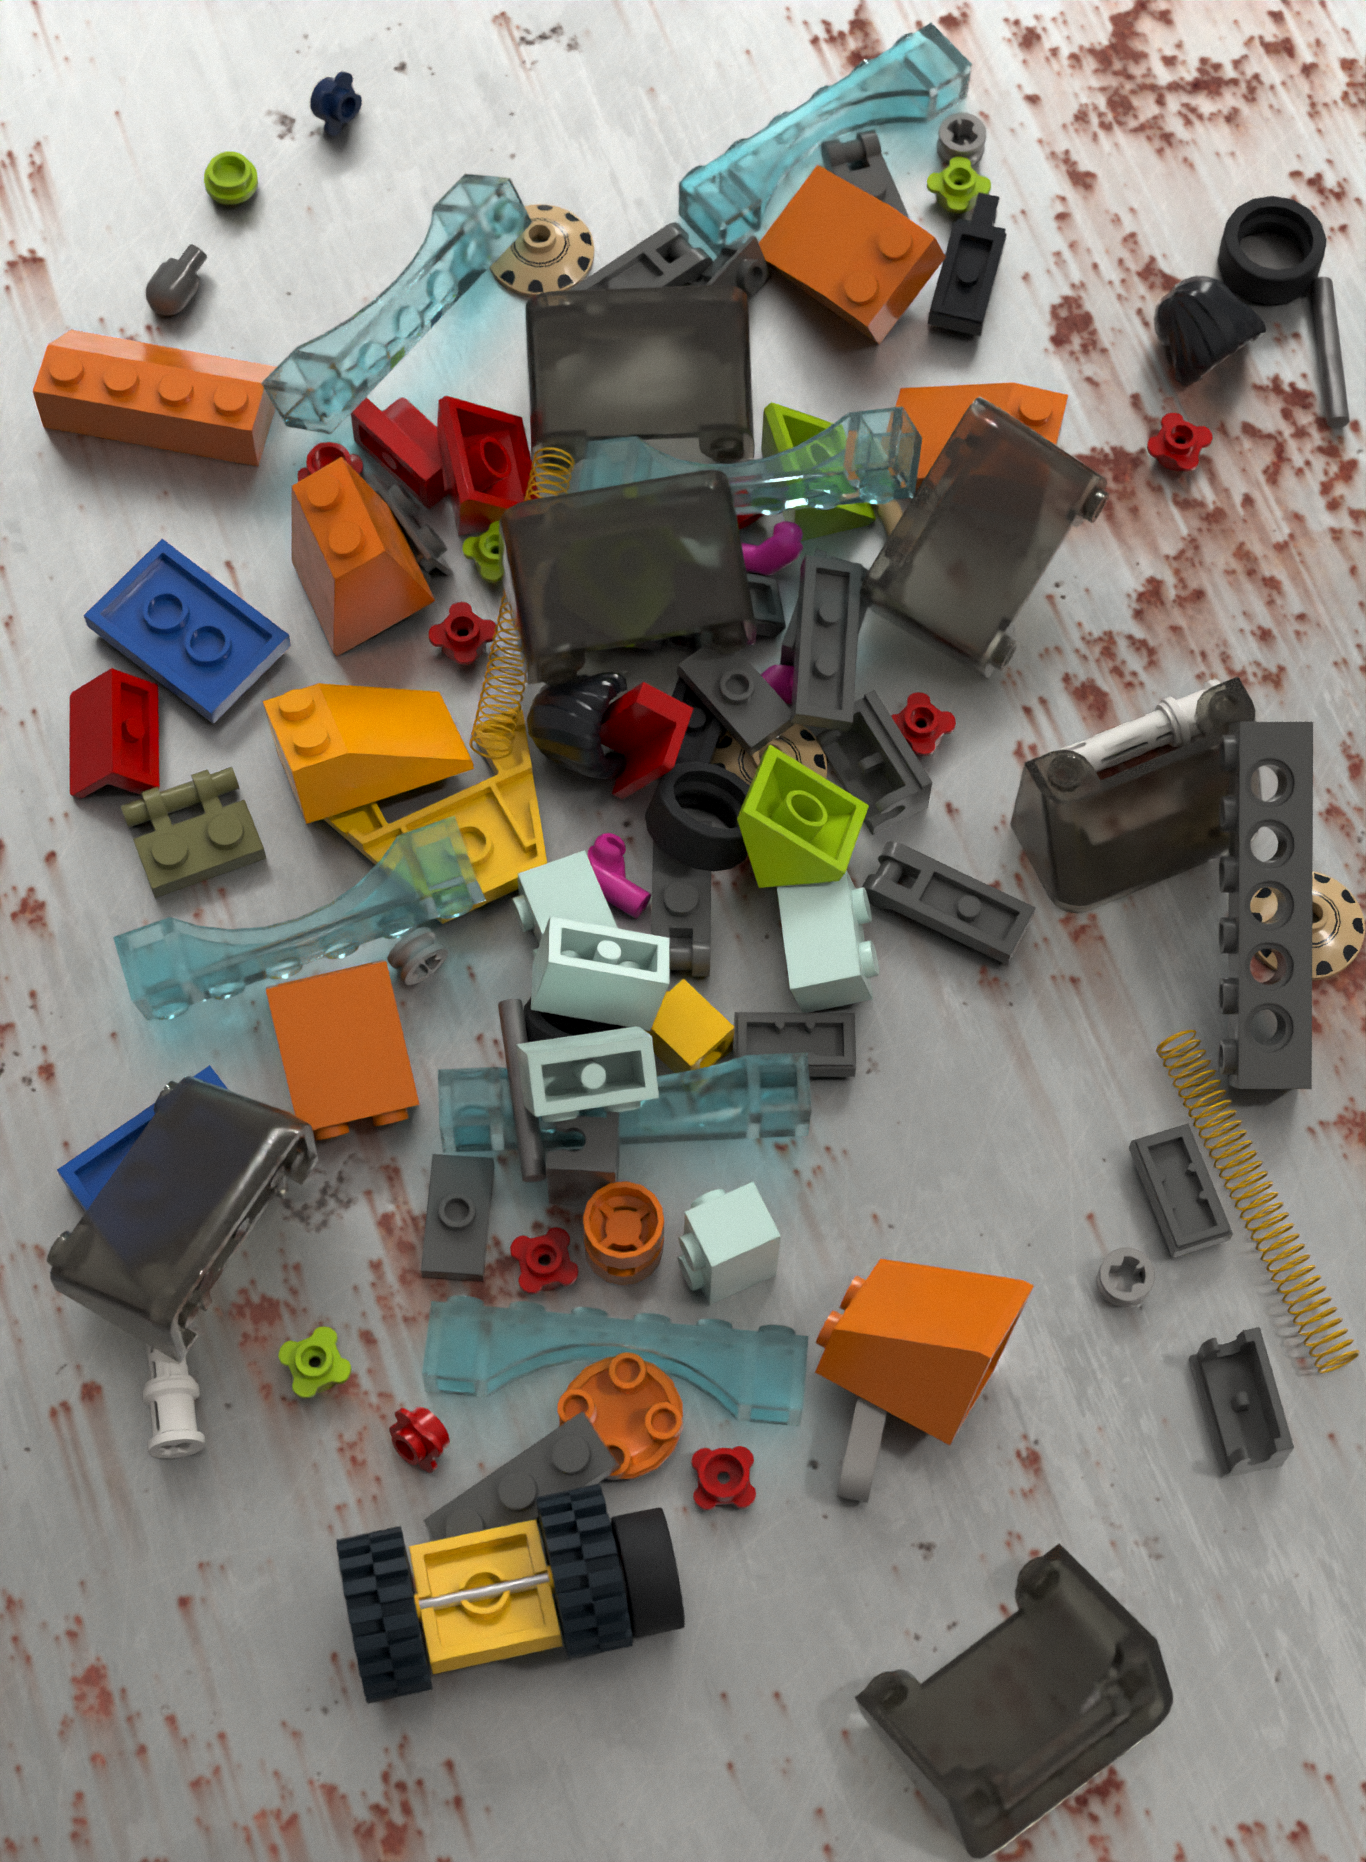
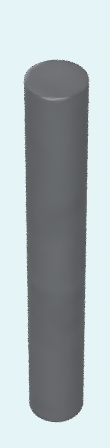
[1311,277,1350,428]
[498,999,547,1182]

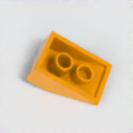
[262,683,474,824]

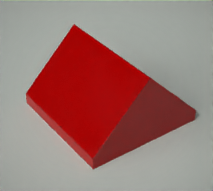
[437,395,544,536]

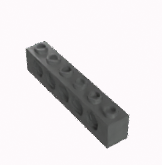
[1218,722,1313,1089]

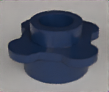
[310,71,362,136]

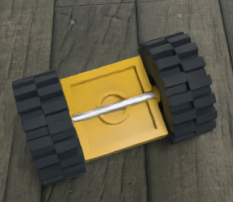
[336,1484,633,1703]

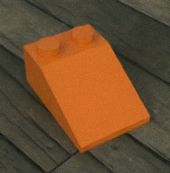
[759,165,946,345]
[884,382,1068,523]

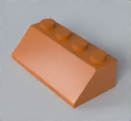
[33,329,286,467]

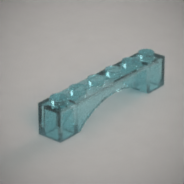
[678,22,972,257]
[261,173,532,435]
[576,406,922,525]
[113,816,486,1021]
[438,1052,812,1153]
[422,1295,809,1427]

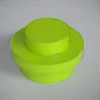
[204,151,258,204]

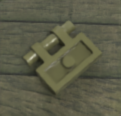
[121,767,266,898]

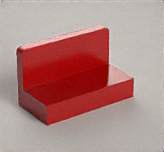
[350,397,449,510]
[69,668,160,799]
[600,682,694,800]

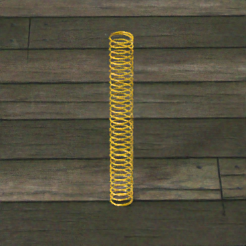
[469,447,575,759]
[1156,1030,1360,1373]

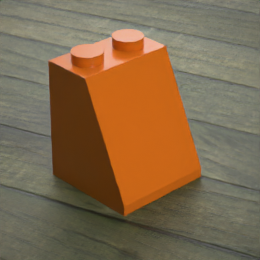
[291,457,435,657]
[266,960,420,1141]
[815,1259,1034,1445]

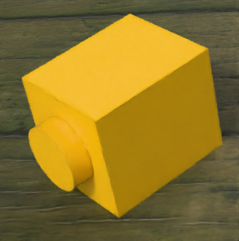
[644,978,735,1088]

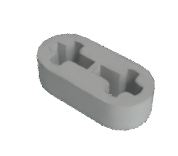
[837,1396,887,1503]

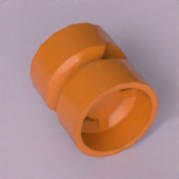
[583,1181,664,1285]

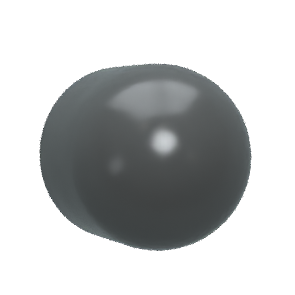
[145,244,207,316]

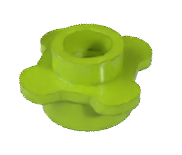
[927,157,991,214]
[462,521,530,582]
[278,1326,351,1399]

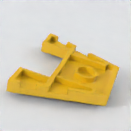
[324,706,547,924]

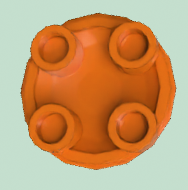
[558,1352,683,1480]

